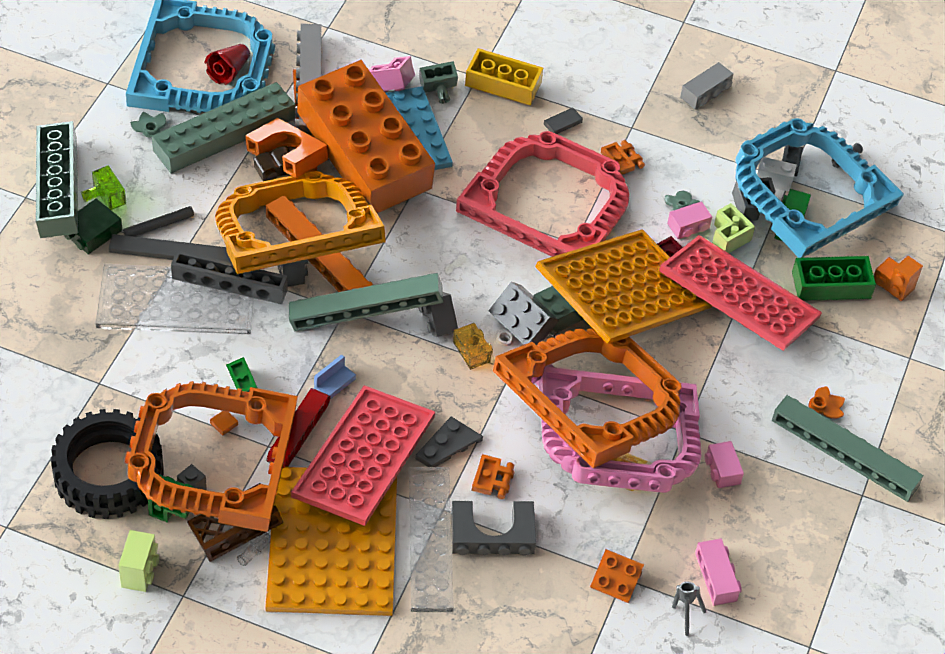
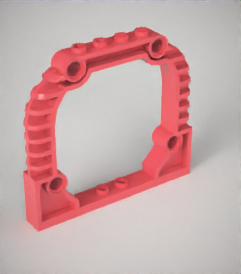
[456,131,629,257]

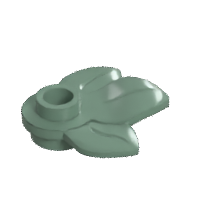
[130,112,166,138]
[664,190,700,210]

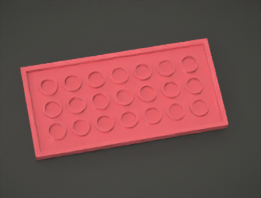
[659,235,822,351]
[291,385,435,526]

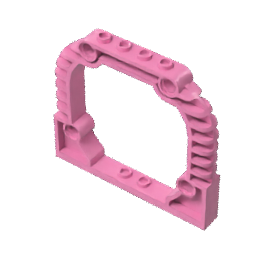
[539,367,701,493]

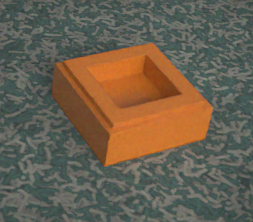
[210,411,238,436]

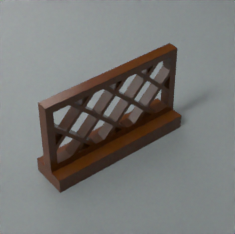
[187,483,283,562]

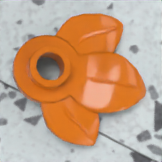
[809,386,845,419]

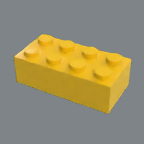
[465,48,544,106]

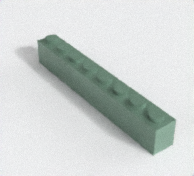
[289,273,443,331]
[772,395,924,502]

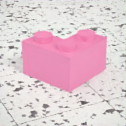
[369,56,415,92]

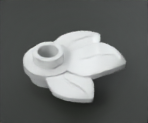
[491,331,524,359]

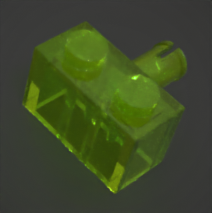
[81,165,126,210]

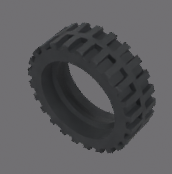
[51,409,164,519]

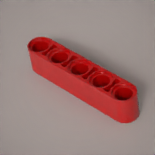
[266,388,331,468]

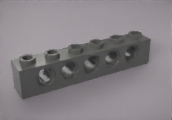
[171,250,288,304]

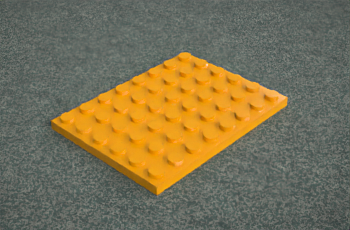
[535,229,712,344]
[265,467,397,616]

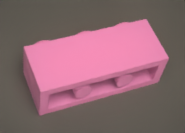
[695,538,742,606]

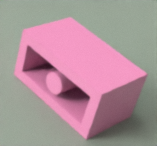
[667,201,712,239]
[705,441,744,488]

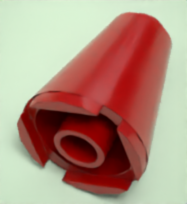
[204,44,250,85]

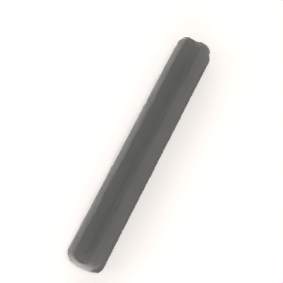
[123,206,194,237]

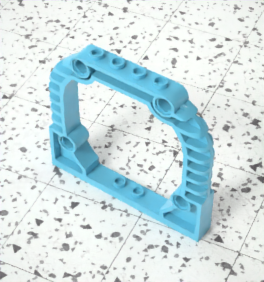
[126,0,275,113]
[735,118,904,258]

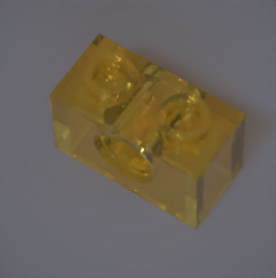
[453,323,493,370]

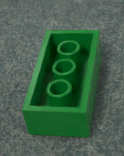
[792,256,876,301]

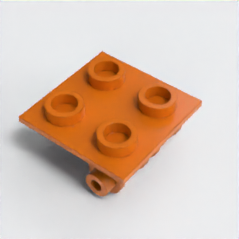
[590,549,644,603]

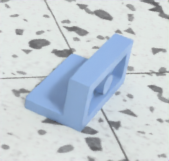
[314,355,356,398]

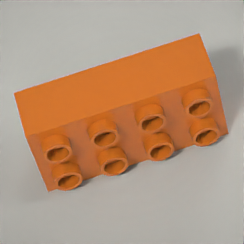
[297,60,435,213]

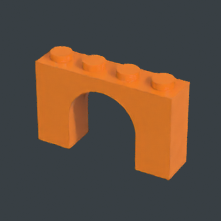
[245,118,328,178]

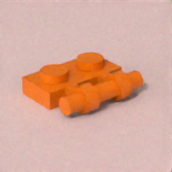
[601,140,645,175]
[471,454,515,499]

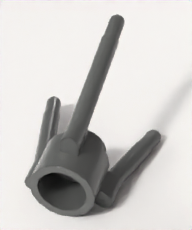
[672,581,706,636]

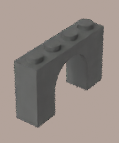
[451,501,536,555]

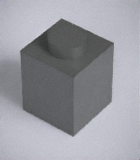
[177,464,207,490]

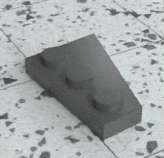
[415,416,483,469]

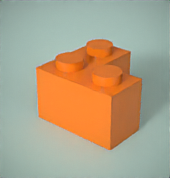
[874,256,923,301]

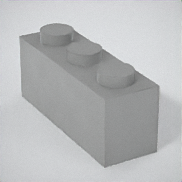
[680,62,733,109]

